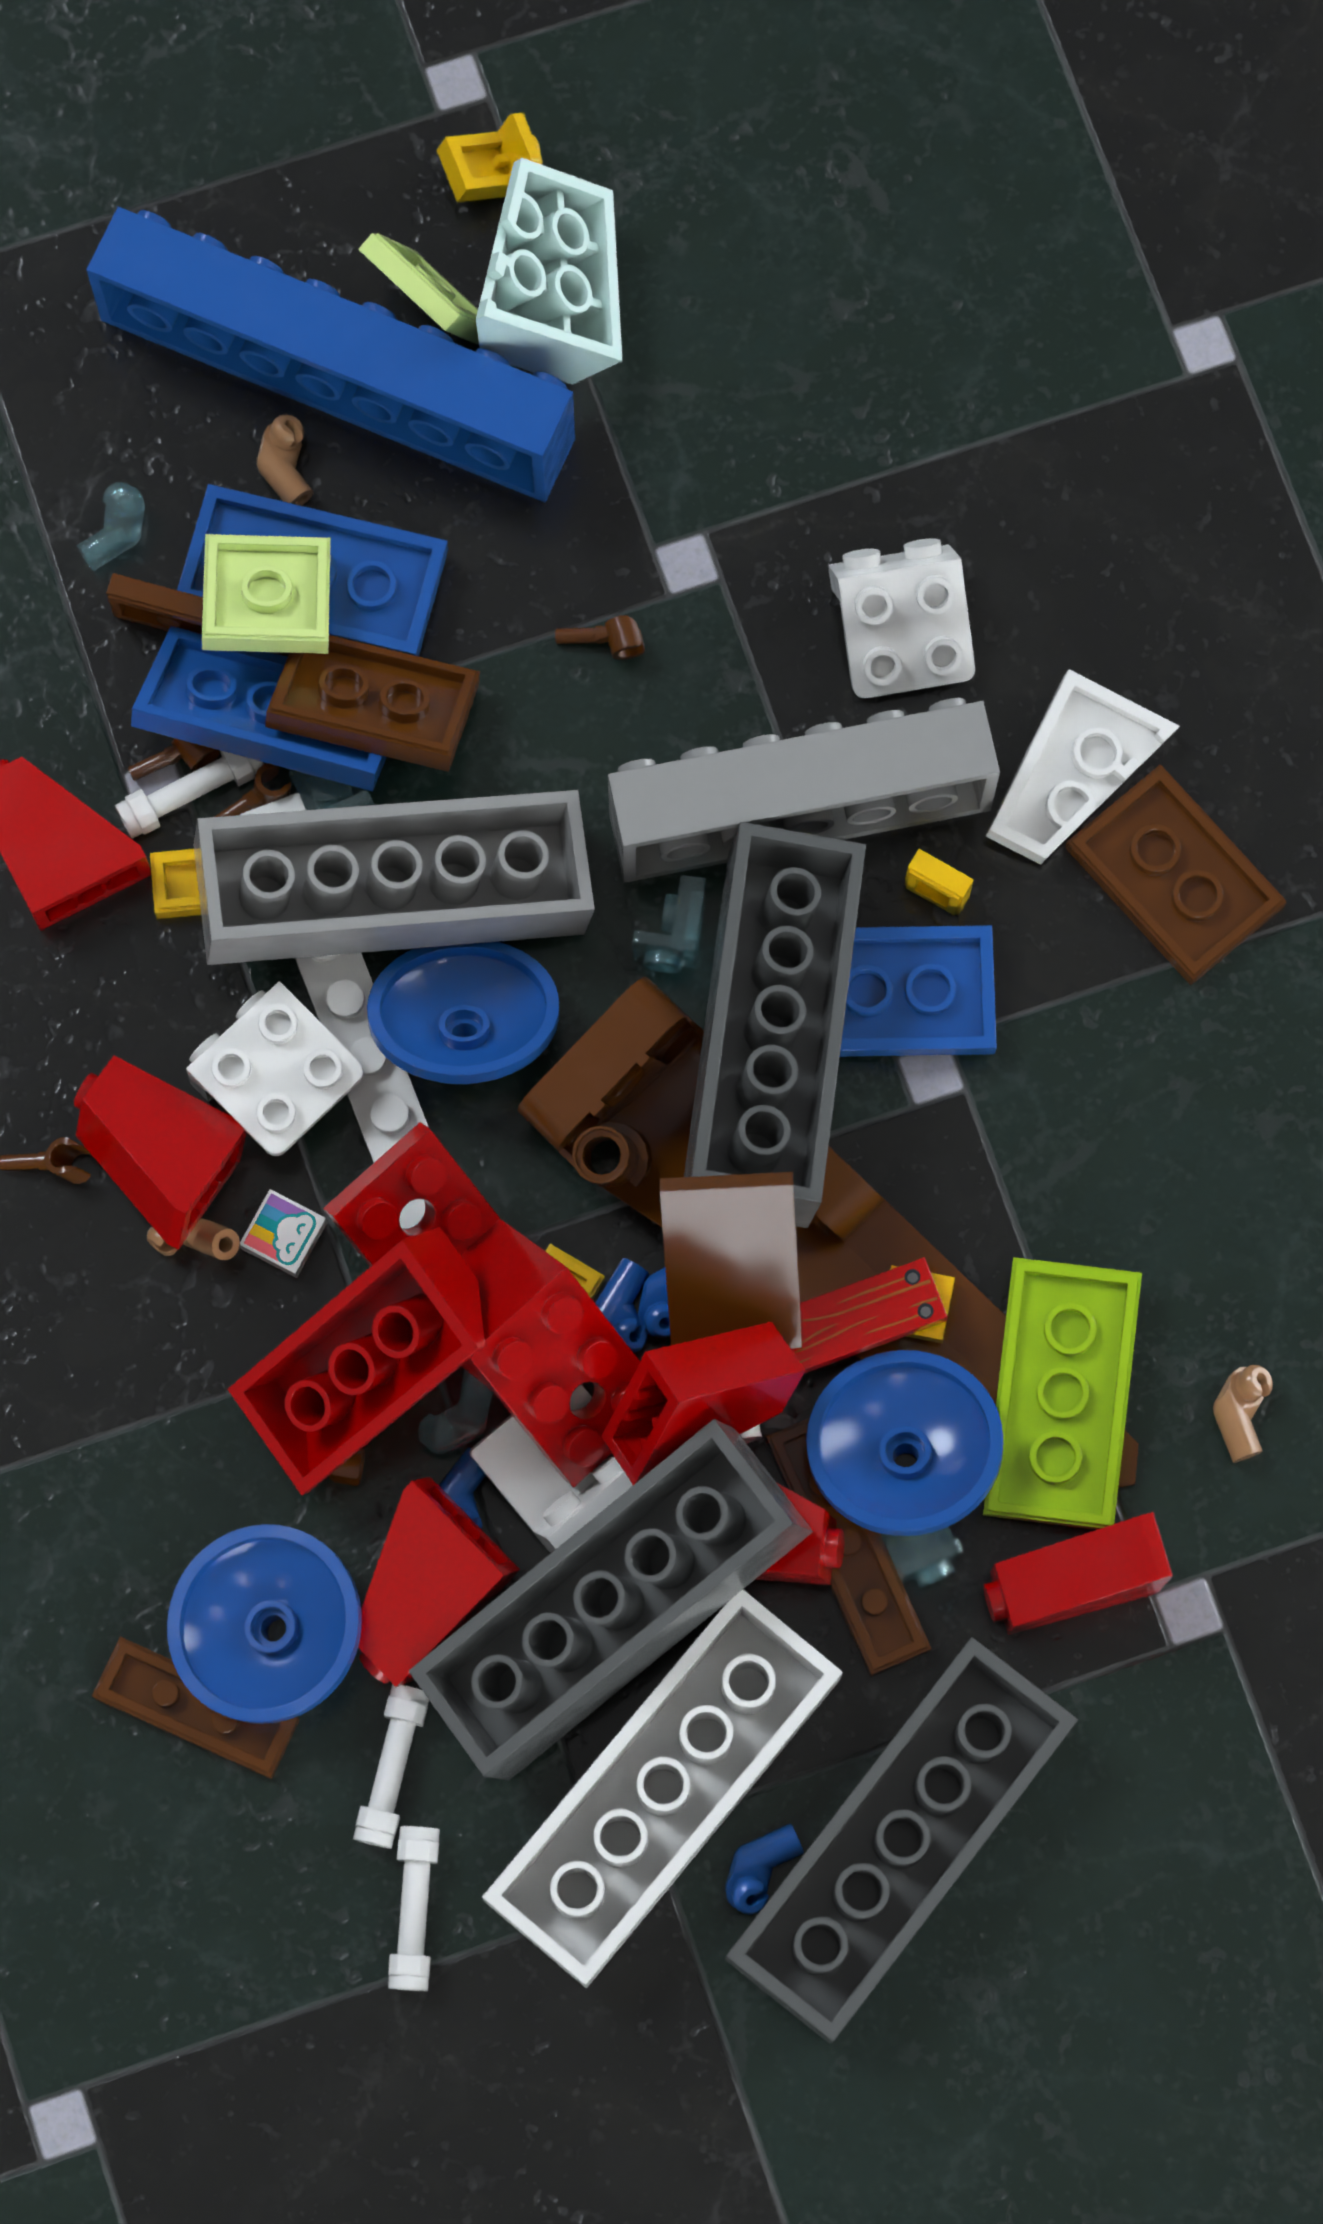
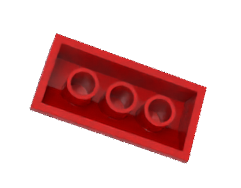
[228,1227,485,1495]

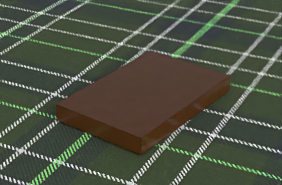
[265,635,480,772]
[1065,764,1287,985]
[660,1172,802,1348]

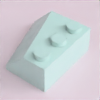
[476,158,622,385]

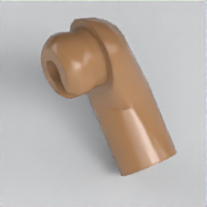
[257,415,313,506]
[147,1218,240,1260]
[1213,1365,1273,1463]

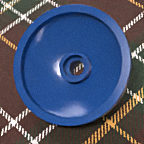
[367,942,559,1085]
[806,1350,1003,1536]
[167,1524,362,1724]

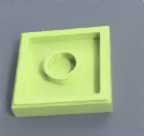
[358,233,479,345]
[202,534,330,654]

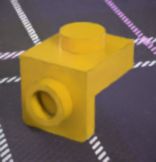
[437,113,542,202]

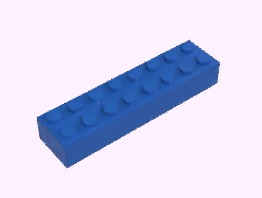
[86,206,575,503]

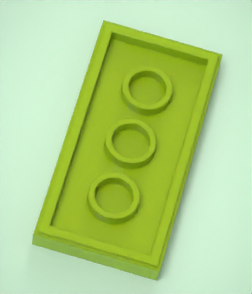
[983,1257,1142,1530]

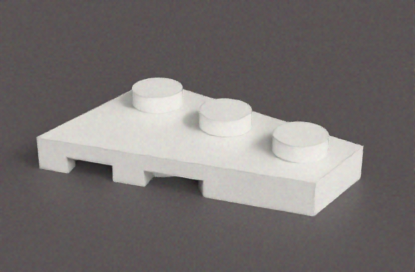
[985,669,1180,865]

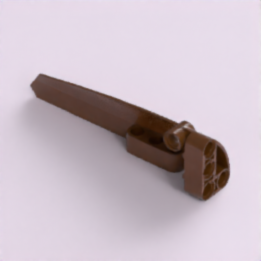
[517,977,1139,1487]

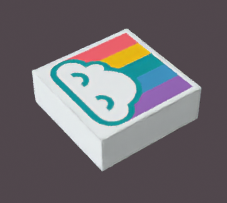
[240,1189,328,1278]

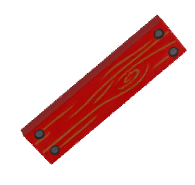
[791,1257,948,1373]

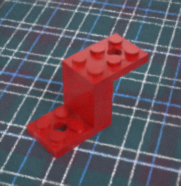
[323,1122,640,1487]

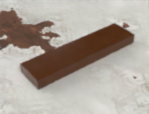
[765,1418,931,1677]

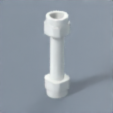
[114,750,263,838]
[353,1684,429,1849]
[388,1826,440,1991]

